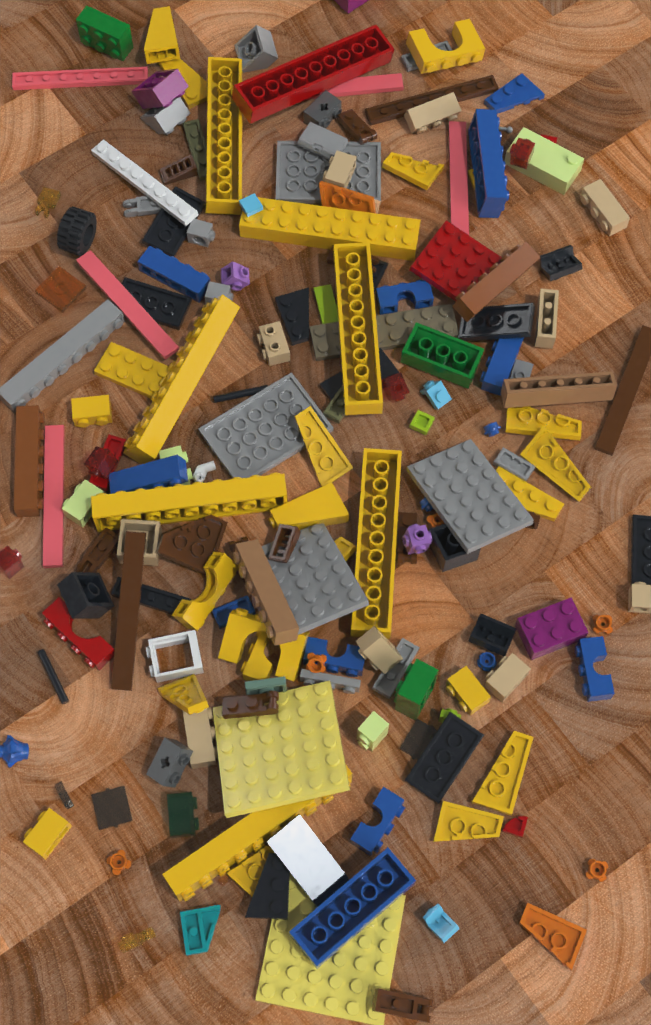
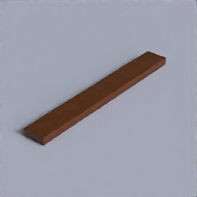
[365,75,499,126]
[595,325,651,456]
[111,531,146,691]

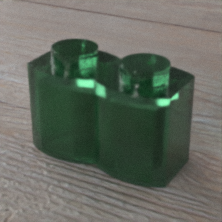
[167,792,200,838]

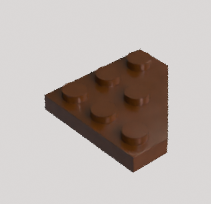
[156,515,228,575]

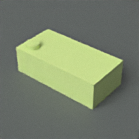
[505,127,584,195]

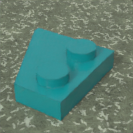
[180,904,221,956]

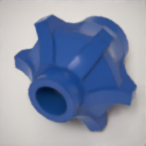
[0,735,29,768]

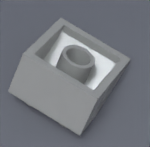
[234,25,278,73]
[140,97,191,135]

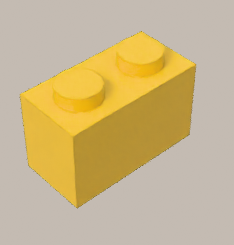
[71,395,112,428]
[446,666,491,716]
[23,808,72,860]

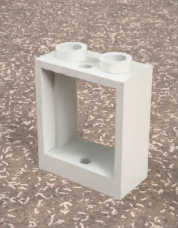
[146,630,204,683]

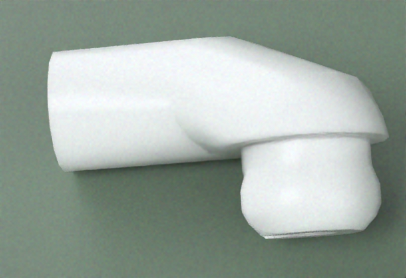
[193,461,216,482]

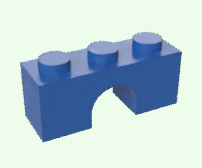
[376,280,434,315]
[303,636,365,677]
[575,636,615,702]
[350,786,405,856]

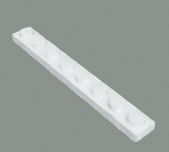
[91,139,198,226]

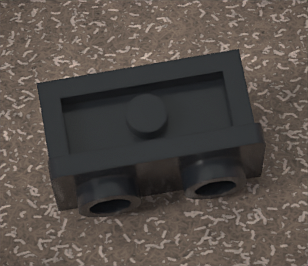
[540,245,582,281]
[468,614,517,656]

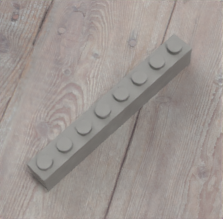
[0,299,125,413]

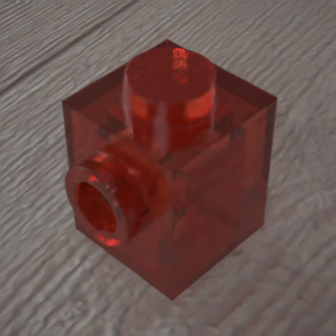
[510,138,535,170]
[381,372,410,402]
[84,446,119,479]
[0,546,24,579]

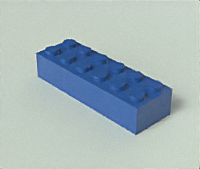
[468,109,509,218]
[289,847,416,969]

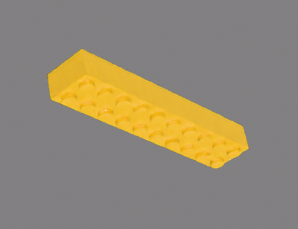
[206,57,242,215]
[239,195,421,261]
[333,242,383,415]
[123,294,240,464]
[351,448,402,640]
[91,472,288,532]
[162,763,353,902]

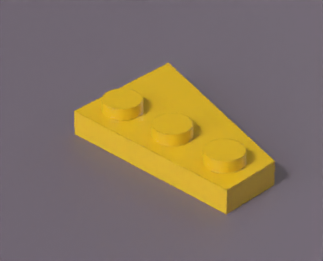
[382,152,444,190]
[157,674,209,715]
[433,801,504,842]

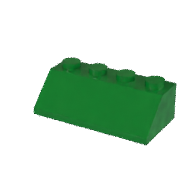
[401,322,484,389]

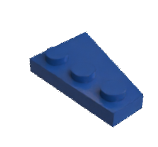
[484,73,545,114]

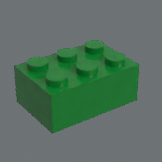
[76,5,134,61]
[393,659,439,721]

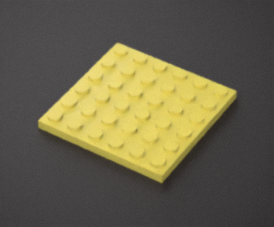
[213,681,350,818]
[255,874,406,1025]

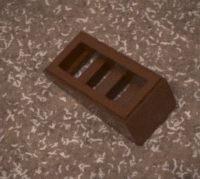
[159,155,198,185]
[268,524,301,563]

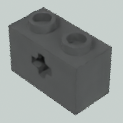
[304,90,342,129]
[146,737,193,788]

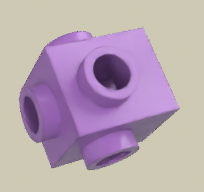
[221,261,250,291]
[402,524,432,554]

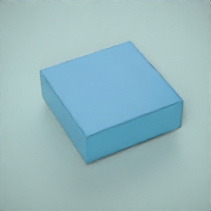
[239,193,263,217]

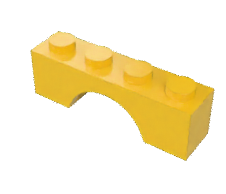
[172,552,239,631]
[241,631,273,681]

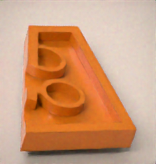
[319,181,376,213]
[519,903,587,971]

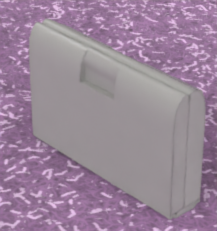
[297,122,348,160]

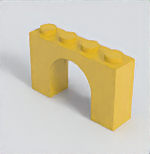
[406,19,485,74]
[218,608,310,681]

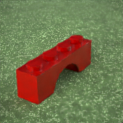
[42,597,115,671]

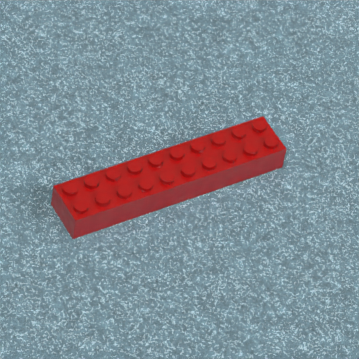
[232,25,395,124]

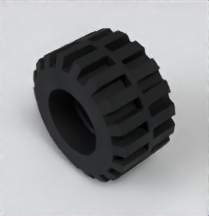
[57,206,97,256]

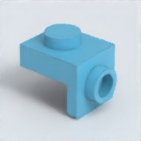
[420,380,452,410]
[423,904,459,943]

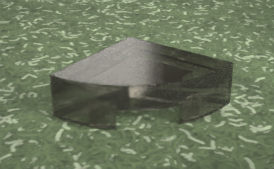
[55,781,74,809]

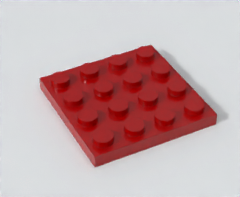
[409,220,502,302]

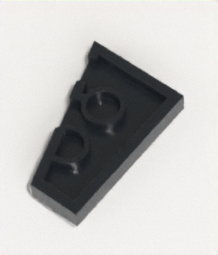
[275,287,309,346]
[245,853,290,920]

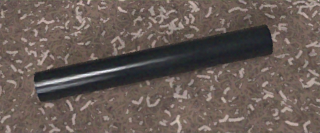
[213,385,268,403]
[37,649,69,704]

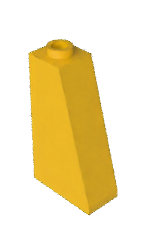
[144,6,180,64]
[268,482,349,530]

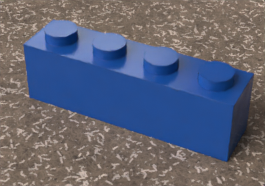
[138,246,210,303]
[480,337,524,396]
[109,454,188,494]

